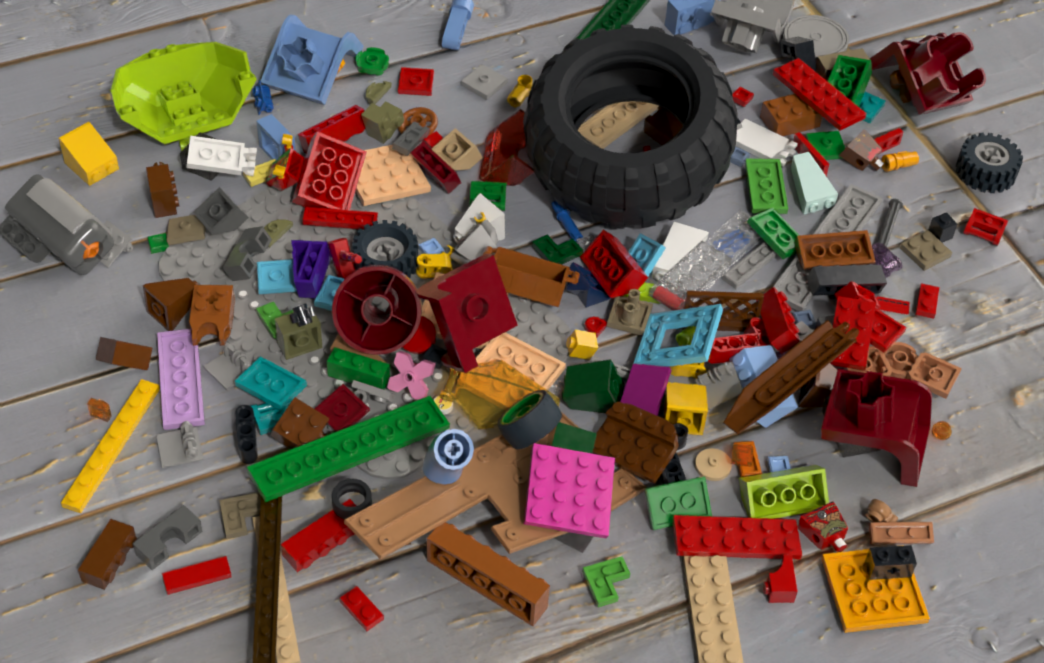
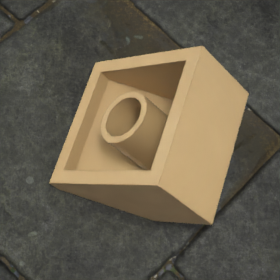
[432,128,483,171]

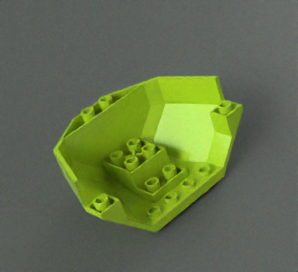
[111,42,257,144]

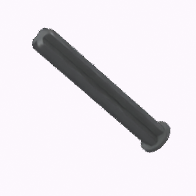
[875,198,903,256]

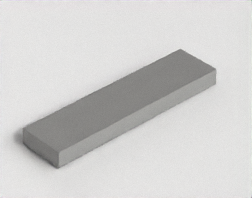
[722,242,778,289]

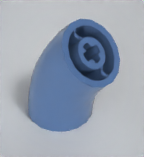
[422,429,474,485]

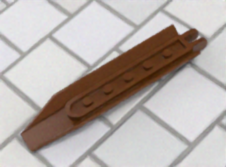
[723,320,859,434]

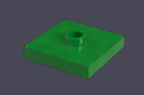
[805,131,846,160]

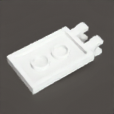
[736,119,798,167]
[186,136,257,176]

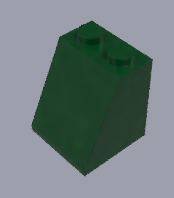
[562,359,624,413]
[547,422,597,454]

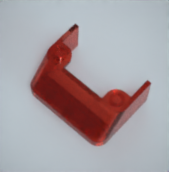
[479,108,534,186]

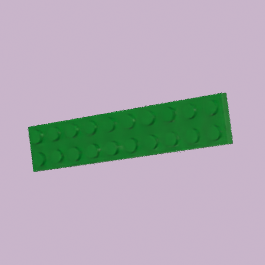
[247,396,450,503]

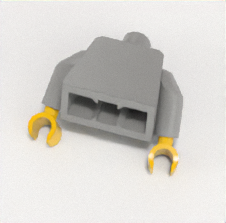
[442,212,498,266]

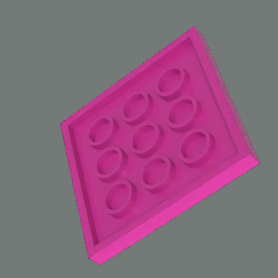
[524,443,615,539]

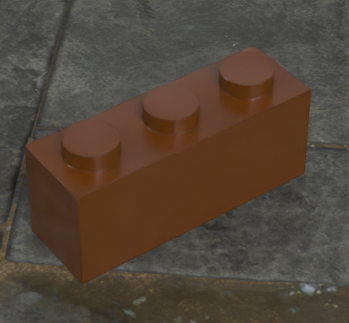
[78,519,137,590]

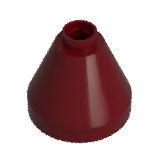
[332,265,422,355]

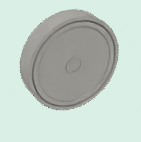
[783,15,849,63]

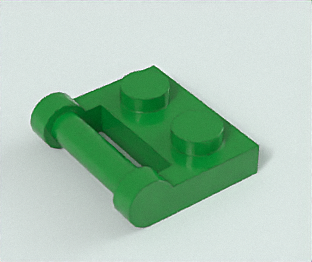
[469,181,507,211]

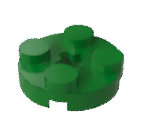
[356,47,389,76]

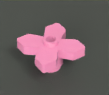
[387,351,435,400]

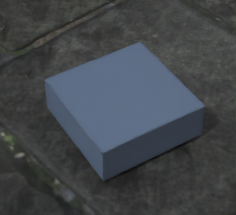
[730,147,750,167]
[792,310,816,329]

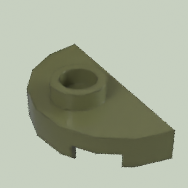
[366,81,392,104]
[264,219,293,248]

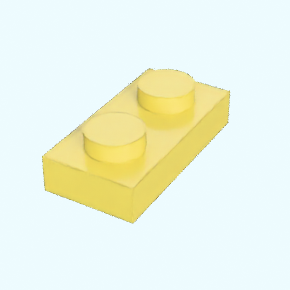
[243,159,276,187]

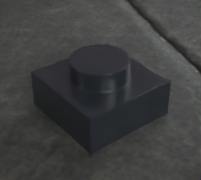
[422,344,447,369]

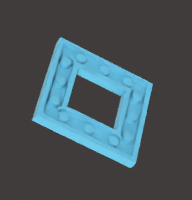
[634,304,723,367]

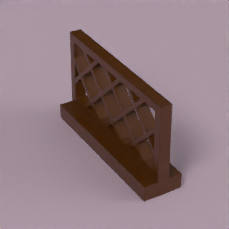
[682,291,764,332]

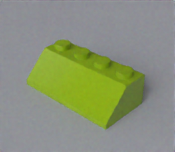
[739,465,829,519]

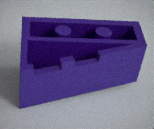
[291,240,331,298]

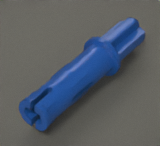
[551,200,584,244]

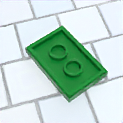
[747,208,800,259]
[644,476,712,530]

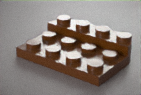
[592,402,679,484]

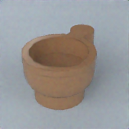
[866,499,898,523]

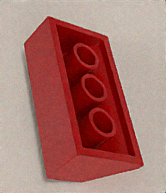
[580,229,649,298]

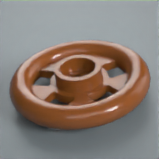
[398,107,438,135]

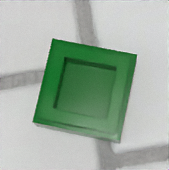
[148,233,169,254]

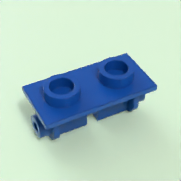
[252,80,274,115]

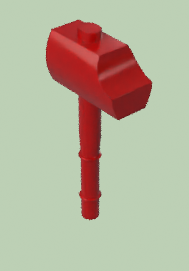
[328,238,362,279]

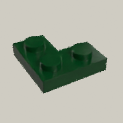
[532,234,583,265]

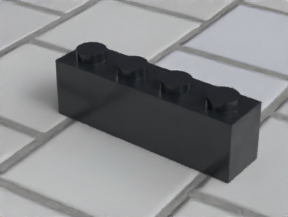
[807,264,887,296]

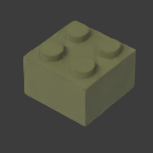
[275,306,323,360]

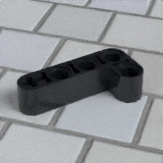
[660,423,689,484]

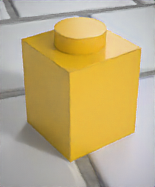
[566,329,598,360]

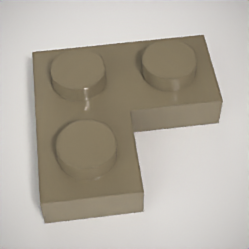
[219,492,261,539]

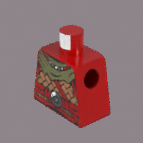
[798,501,848,553]

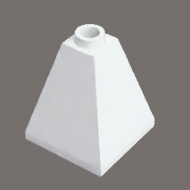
[453,193,505,244]

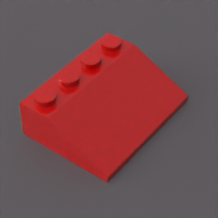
[292,132,367,210]

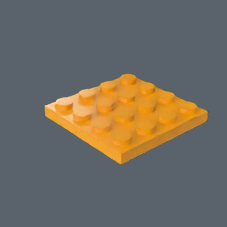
[821,545,930,633]

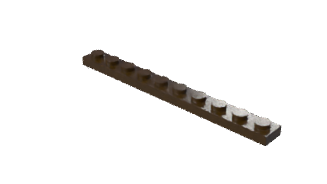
[252,496,283,663]

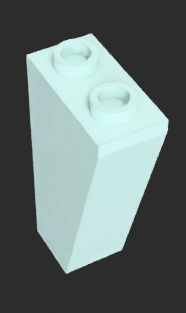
[791,152,838,214]

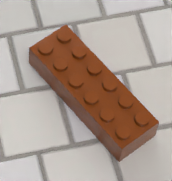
[427,522,550,626]

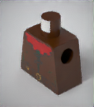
[839,129,884,171]

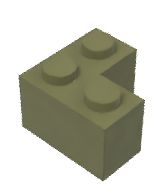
[362,101,405,144]

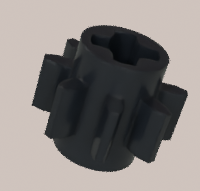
[289,304,316,327]

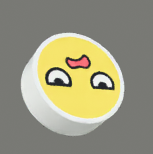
[434,395,453,415]

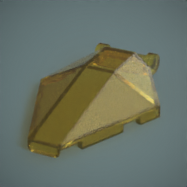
[439,360,560,430]

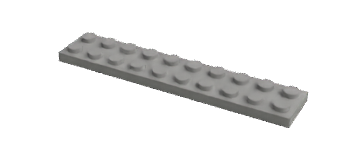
[773,184,883,311]

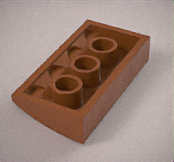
[794,230,876,270]

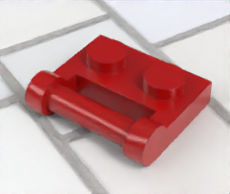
[963,208,1009,246]

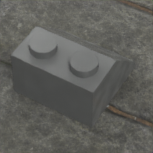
[193,187,249,235]

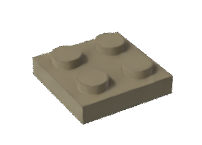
[900,230,952,271]

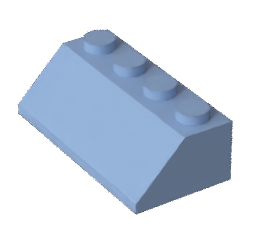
[729,345,798,428]

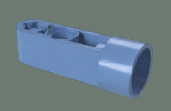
[442,0,474,50]

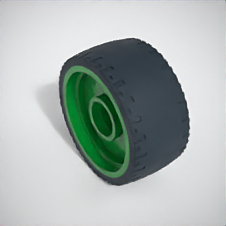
[497,390,562,450]

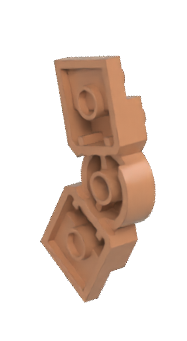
[843,342,962,399]

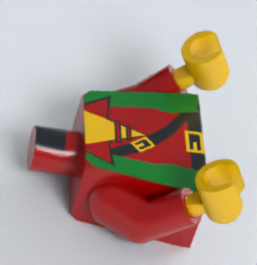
[266,134,304,191]

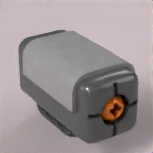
[0,174,114,275]

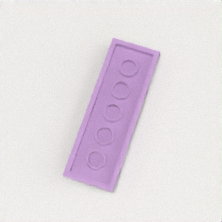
[157,329,205,430]

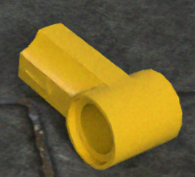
[507,75,532,108]

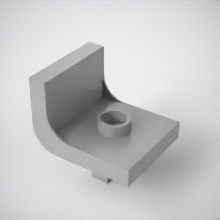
[711,0,795,54]

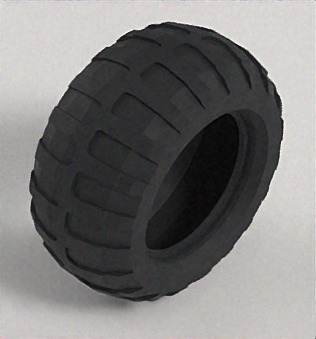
[523,24,738,229]

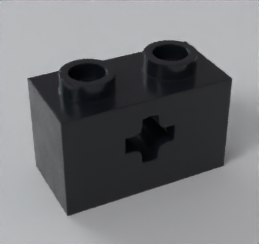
[865,545,917,580]

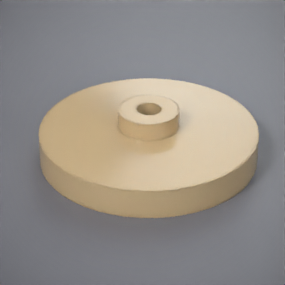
[695,448,732,481]

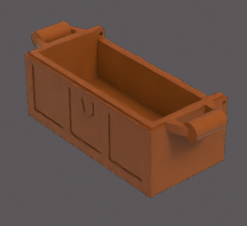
[483,246,580,307]

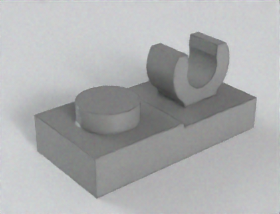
[351,380,395,404]

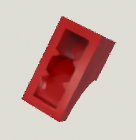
[835,281,880,309]
[763,555,798,603]

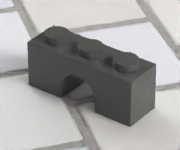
[223,226,272,281]
[133,505,203,570]

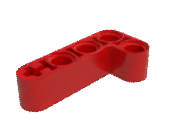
[708,317,773,364]

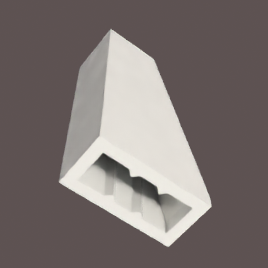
[652,222,709,284]

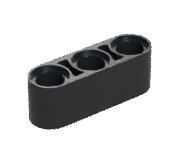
[235,405,258,464]

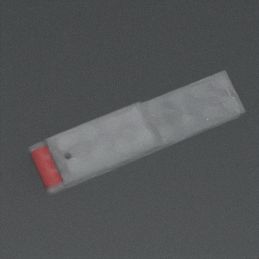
[649,209,762,311]

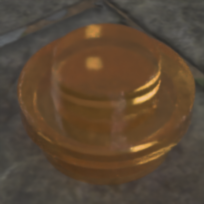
[931,421,952,440]

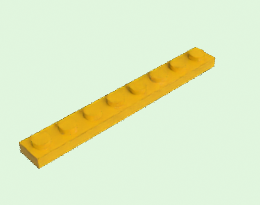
[61,379,160,514]

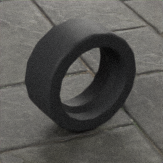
[331,479,372,519]

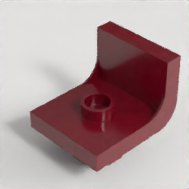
[416,254,518,373]
[821,369,932,487]

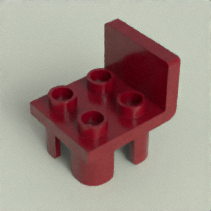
[869,32,986,115]

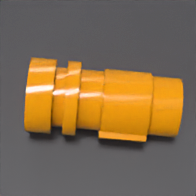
[881,151,919,172]

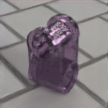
[872,243,903,278]

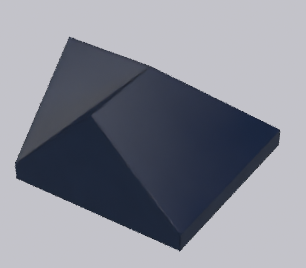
[567,262,611,308]

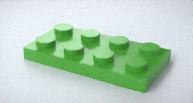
[745,158,788,214]

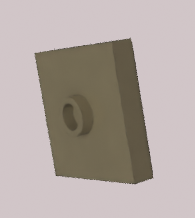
[167,215,206,245]

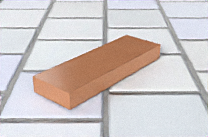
[869,522,934,545]

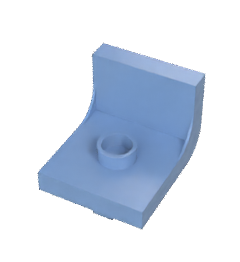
[261,14,364,105]

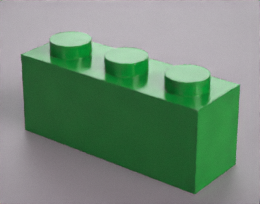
[327,347,390,390]

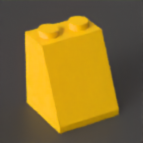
[59,122,119,186]
[663,382,708,435]

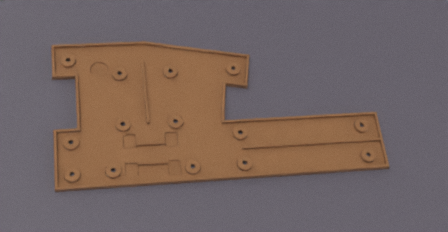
[344,412,647,560]

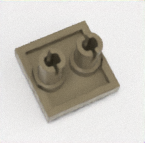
[607,289,653,336]

